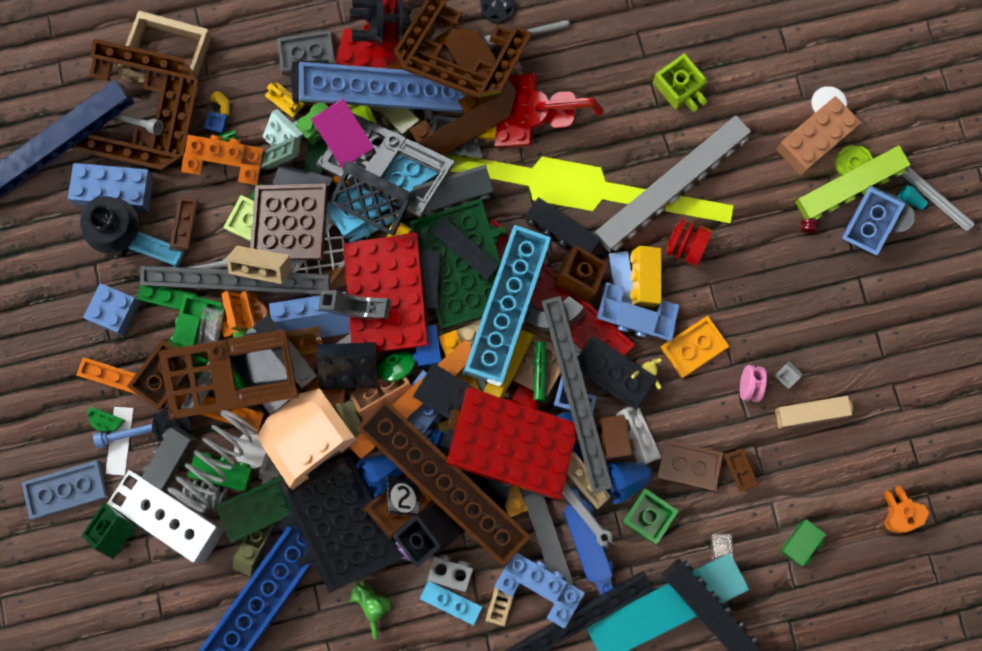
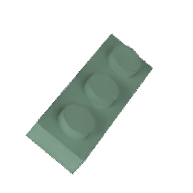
[260,136,301,170]

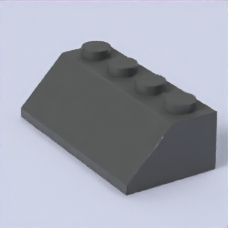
[413,164,494,218]

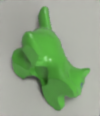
[348,581,391,640]

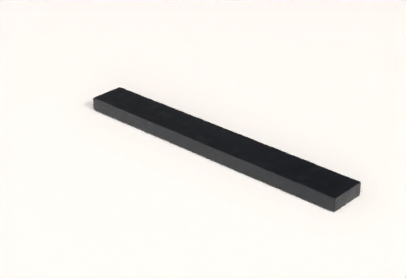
[504,571,654,651]

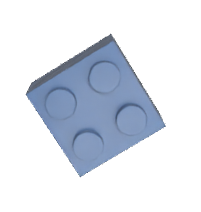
[83,283,141,337]

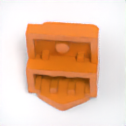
[220,291,270,338]

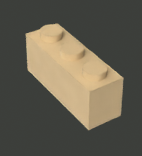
[226,246,292,284]

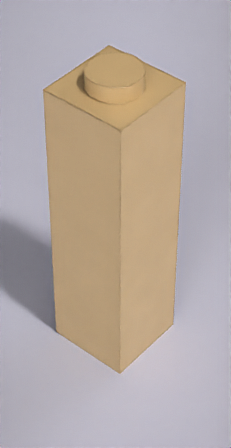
[775,396,853,429]

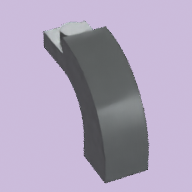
[318,290,391,320]
[525,296,587,333]

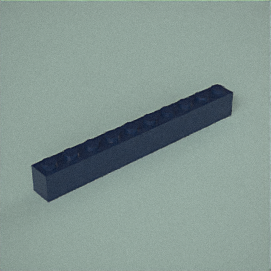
[0,80,134,199]

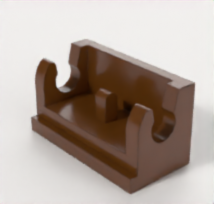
[724,448,758,492]

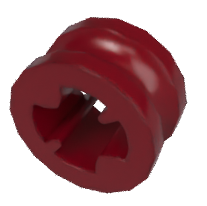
[800,219,818,233]

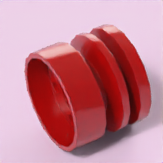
[666,218,712,267]

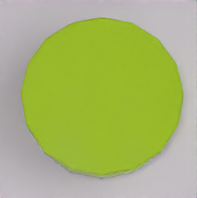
[835,145,873,176]

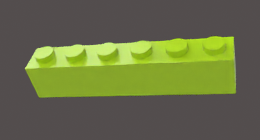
[795,145,910,220]

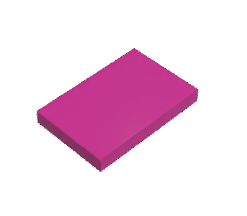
[311,98,374,168]

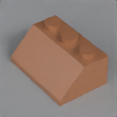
[348,376,412,420]

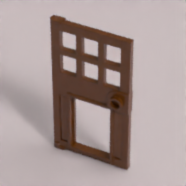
[158,329,299,420]

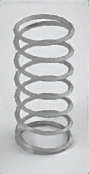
[168,410,258,513]

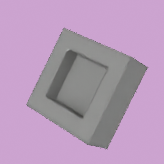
[775,361,803,389]

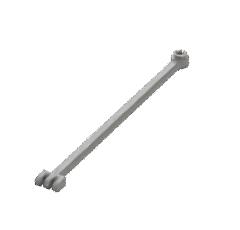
[475,378,613,547]

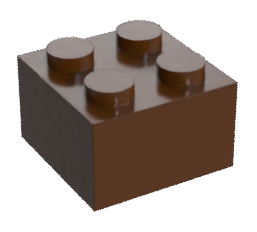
[553,245,608,302]

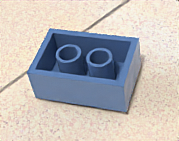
[842,185,905,255]

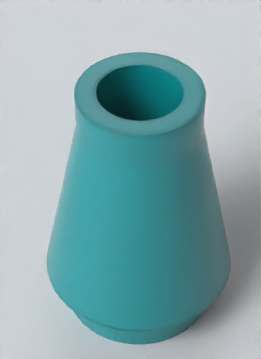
[898,185,928,211]

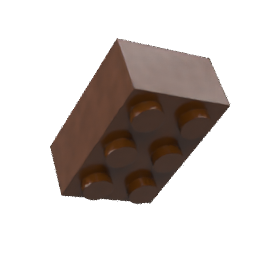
[127,338,199,410]
[596,415,634,464]

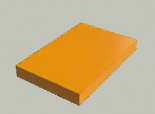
[660,315,730,379]

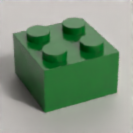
[621,489,678,545]

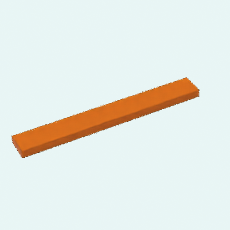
[349,340,472,459]

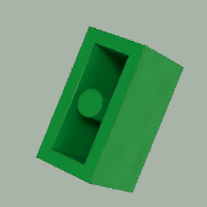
[779,519,826,567]

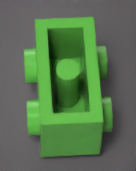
[295,103,328,146]

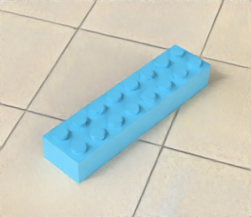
[463,225,551,387]

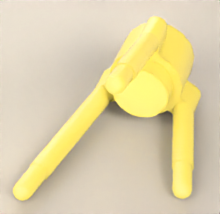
[631,358,662,390]

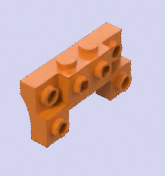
[181,135,263,185]

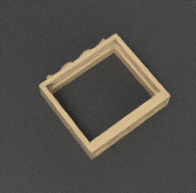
[117,11,212,85]

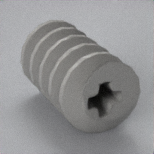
[182,478,228,512]

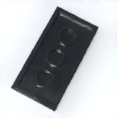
[578,335,658,410]

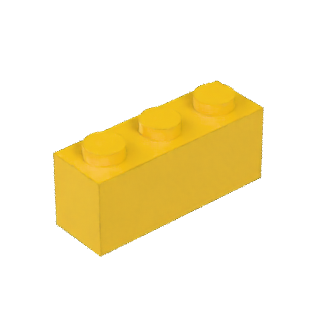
[630,246,661,308]

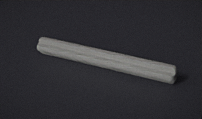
[902,166,975,231]

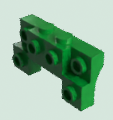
[170,293,225,377]

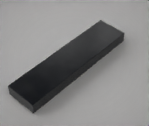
[431,217,499,281]

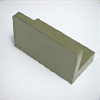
[334,401,361,437]

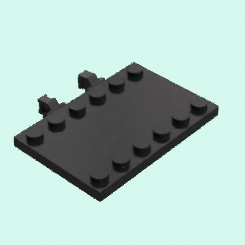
[278,454,402,594]

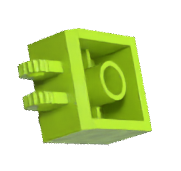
[653,53,707,112]

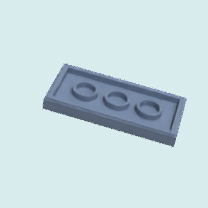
[21,460,108,521]

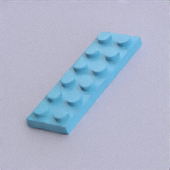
[327,143,439,237]

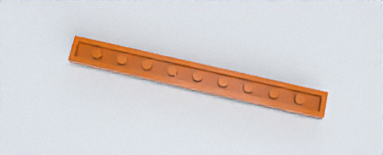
[76,357,265,433]

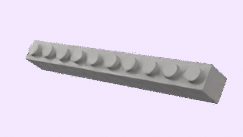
[595,115,751,253]

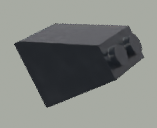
[393,503,466,568]

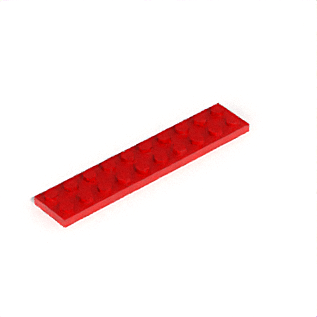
[489,219,635,356]

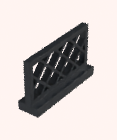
[329,160,417,236]

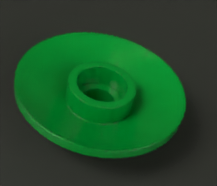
[378,350,415,382]

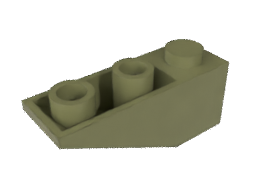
[233,522,277,577]

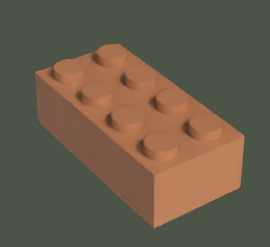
[776,96,862,176]

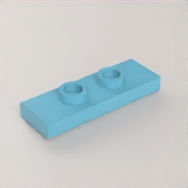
[128,232,185,267]
[420,581,482,625]

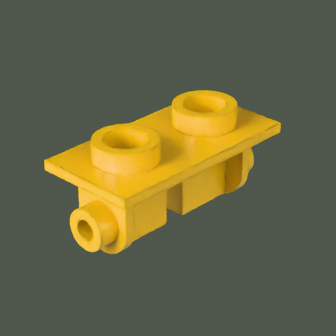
[265,83,305,118]

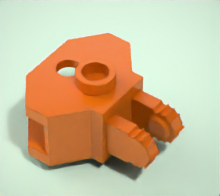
[884,485,929,533]

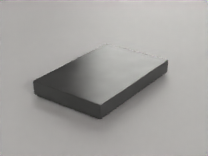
[277,30,336,75]

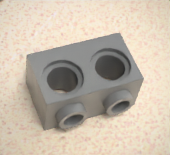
[427,555,473,592]

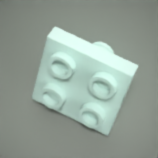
[262,109,303,147]

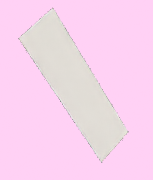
[105,407,133,475]

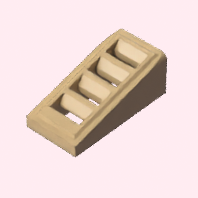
[485,580,515,627]

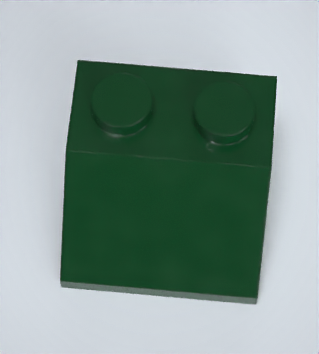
[81,502,137,559]

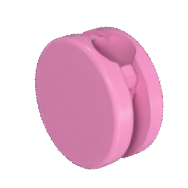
[740,365,767,403]

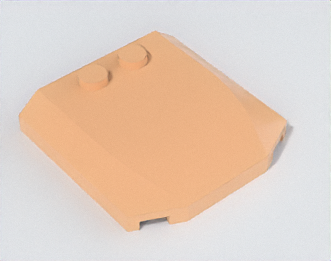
[257,389,357,490]

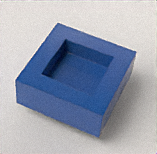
[204,111,228,134]

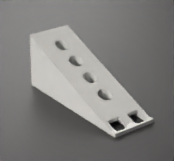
[107,470,225,563]

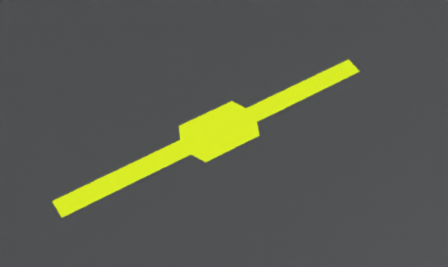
[445,155,733,223]

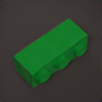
[188,452,255,492]

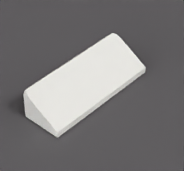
[616,407,661,465]

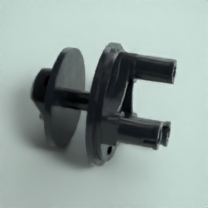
[349,0,412,47]
[80,196,140,257]

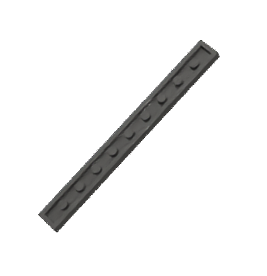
[140,265,330,294]
[542,296,612,493]

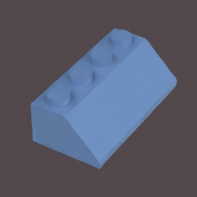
[269,291,350,343]

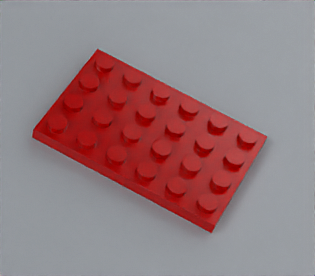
[343,232,429,353]
[446,387,577,500]

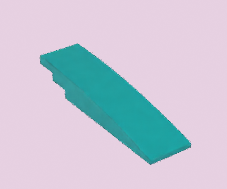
[586,553,749,651]

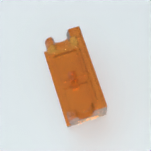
[286,326,323,357]

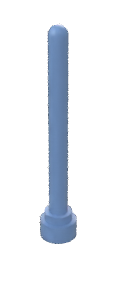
[93,424,152,449]

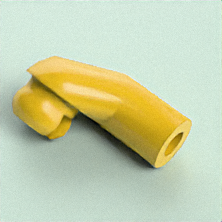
[210,92,230,117]

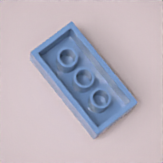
[68,163,154,212]

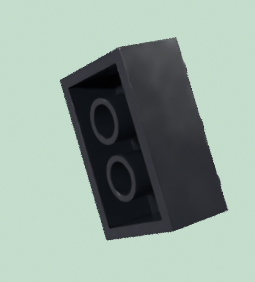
[316,342,378,390]

